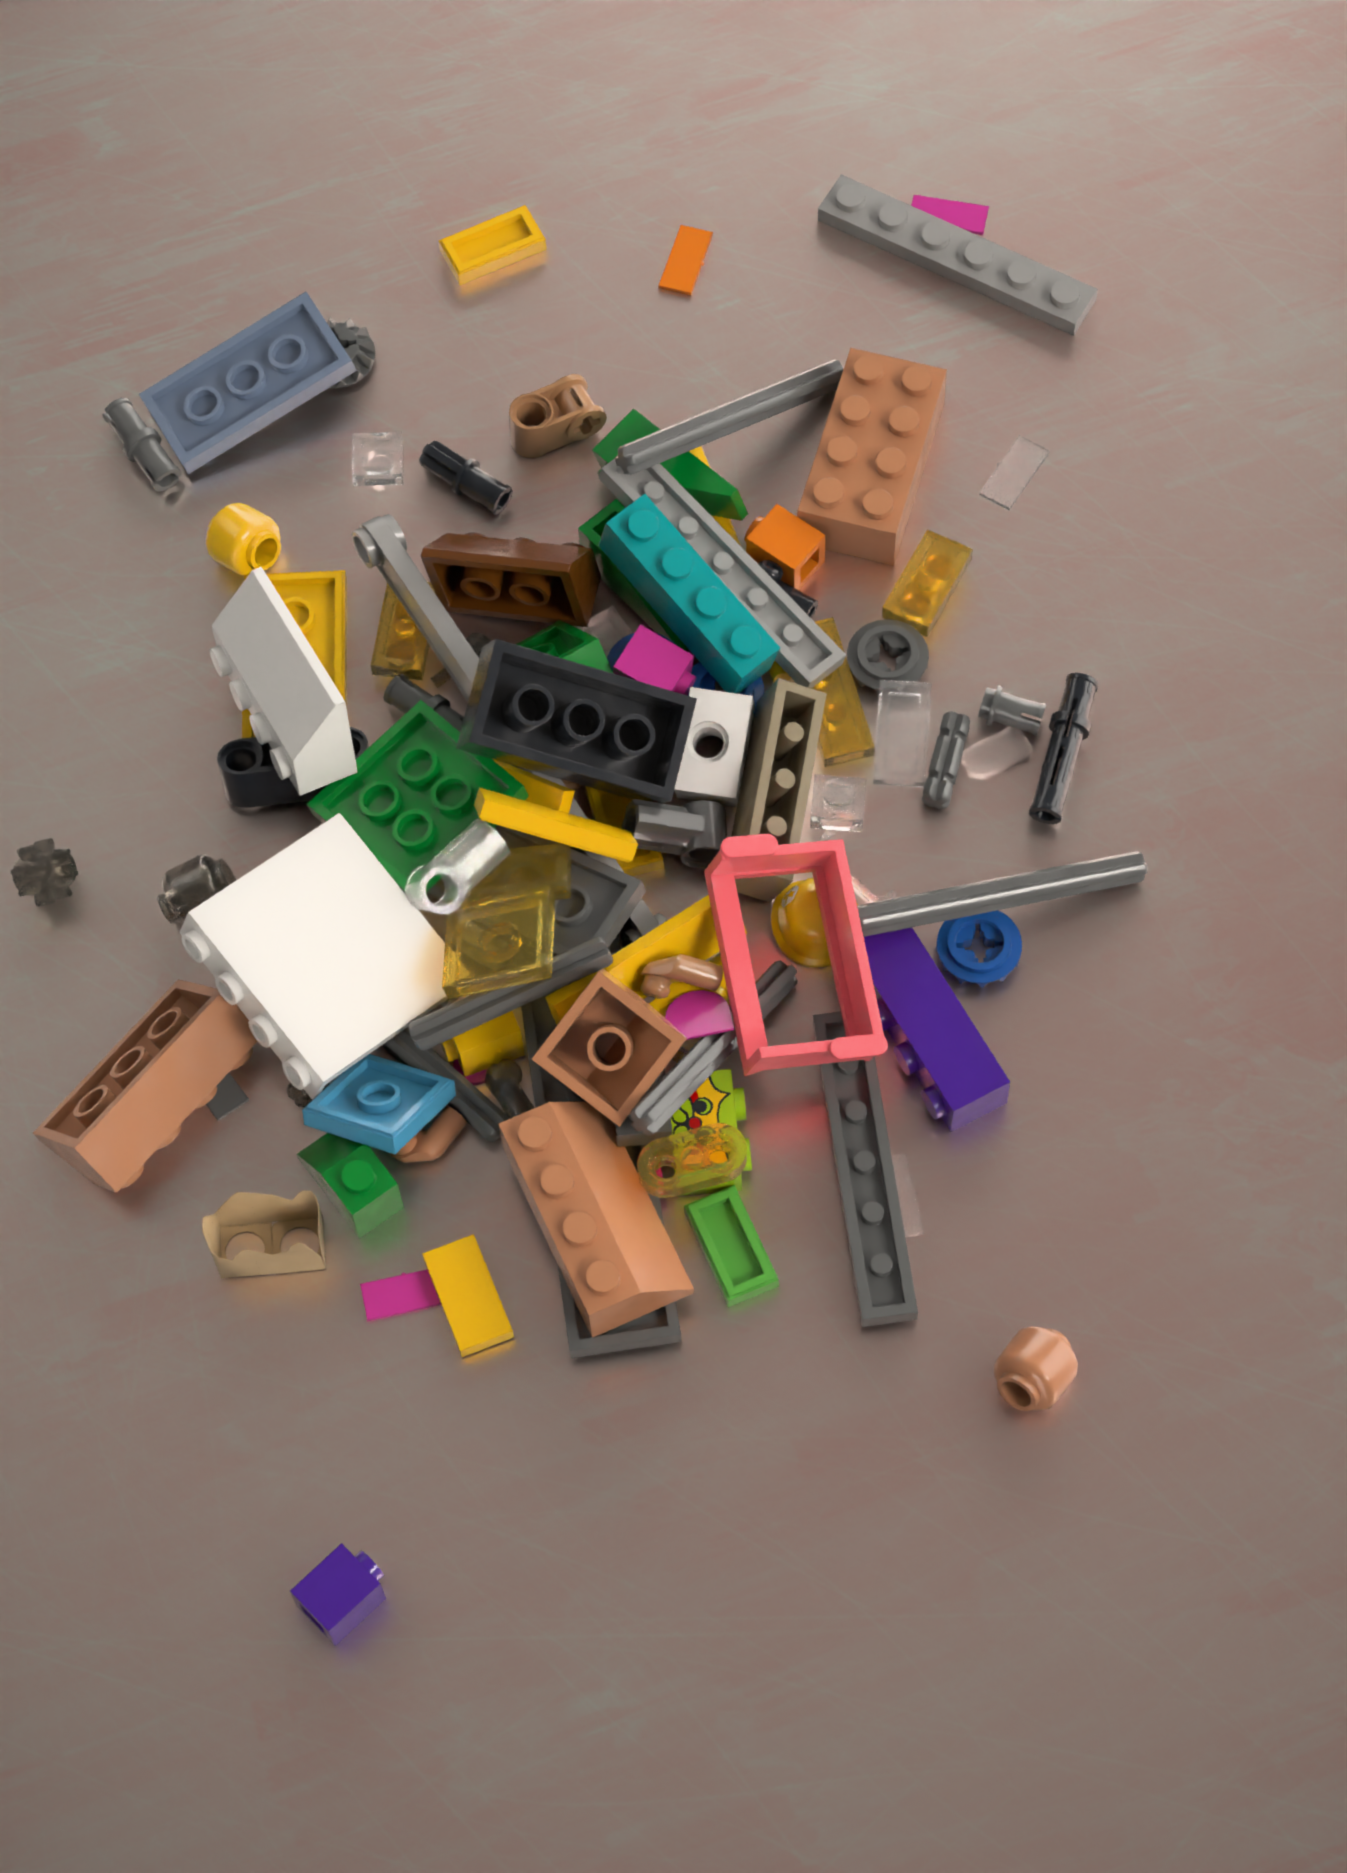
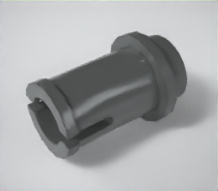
[978,685,1047,736]

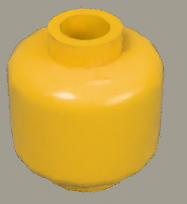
[206,503,281,576]

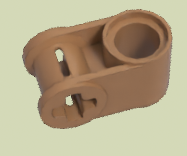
[509,374,607,458]

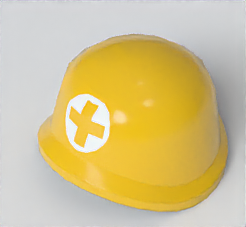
[771,878,858,968]

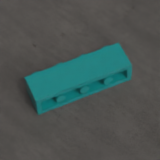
[598,494,780,694]

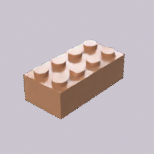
[797,348,947,566]

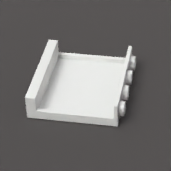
[179,813,473,1100]

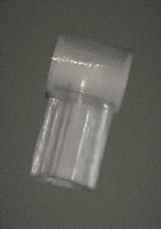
[405,818,511,915]

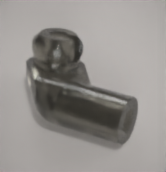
[485,1059,535,1119]

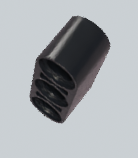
[217,727,369,808]

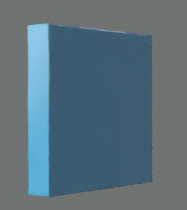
[302,1054,456,1154]

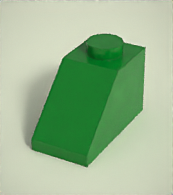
[296,1133,404,1239]

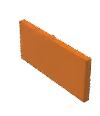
[658,225,713,296]

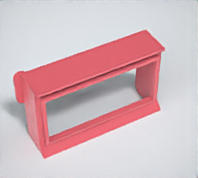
[704,834,888,1076]

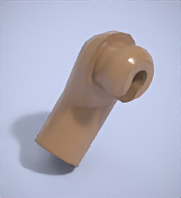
[640,954,723,999]

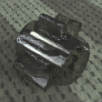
[10,838,78,907]

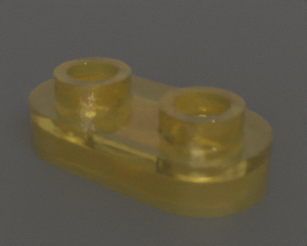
[637,1123,747,1198]

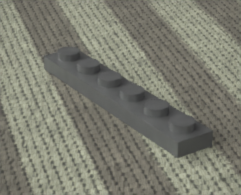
[813,1011,918,1327]

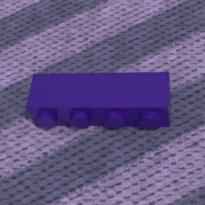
[864,927,1010,1132]

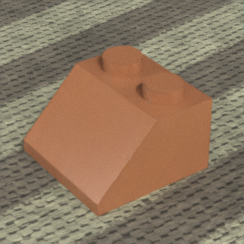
[532,968,687,1127]

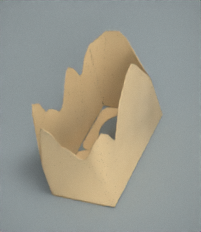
[202,1190,326,1278]

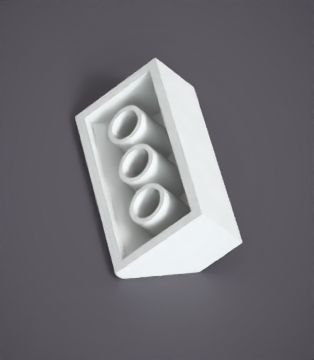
[209,567,358,796]

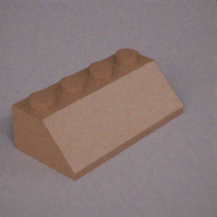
[33,979,258,1193]
[499,1102,694,1338]

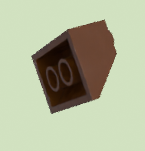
[420,532,601,627]

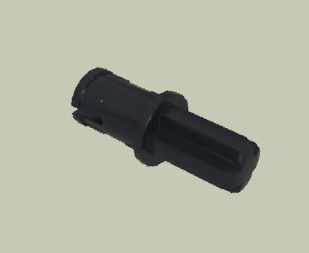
[419,441,513,515]

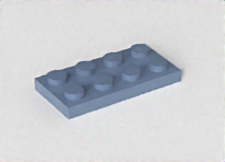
[139,292,357,474]

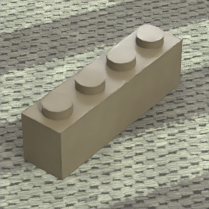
[731,678,827,902]

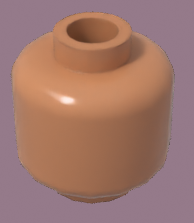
[994,1326,1078,1411]

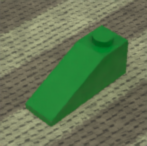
[592,408,748,521]

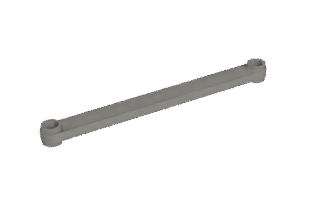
[351,514,667,948]

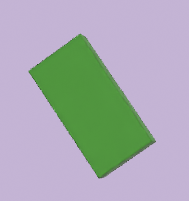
[684,1185,779,1308]

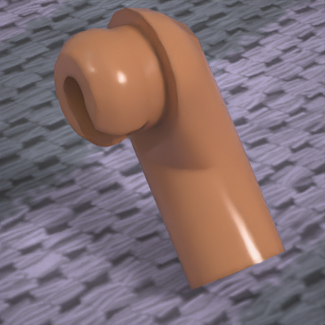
[390,1107,467,1163]

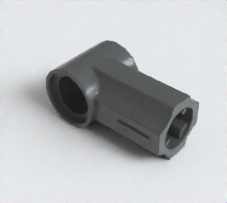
[621,799,727,869]

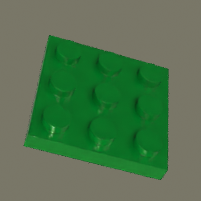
[307,700,529,903]

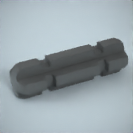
[922,711,970,809]

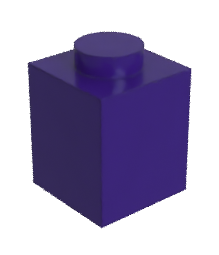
[290,1543,386,1646]

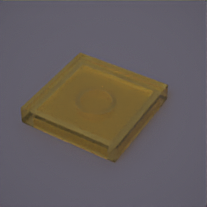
[442,885,555,999]

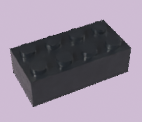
[456,639,697,804]

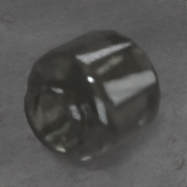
[157,854,236,925]

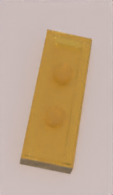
[811,617,875,767]

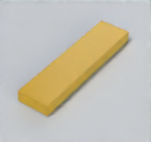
[545,895,747,1025]

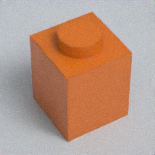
[744,504,825,590]

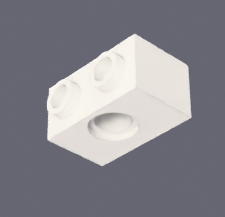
[674,687,755,807]

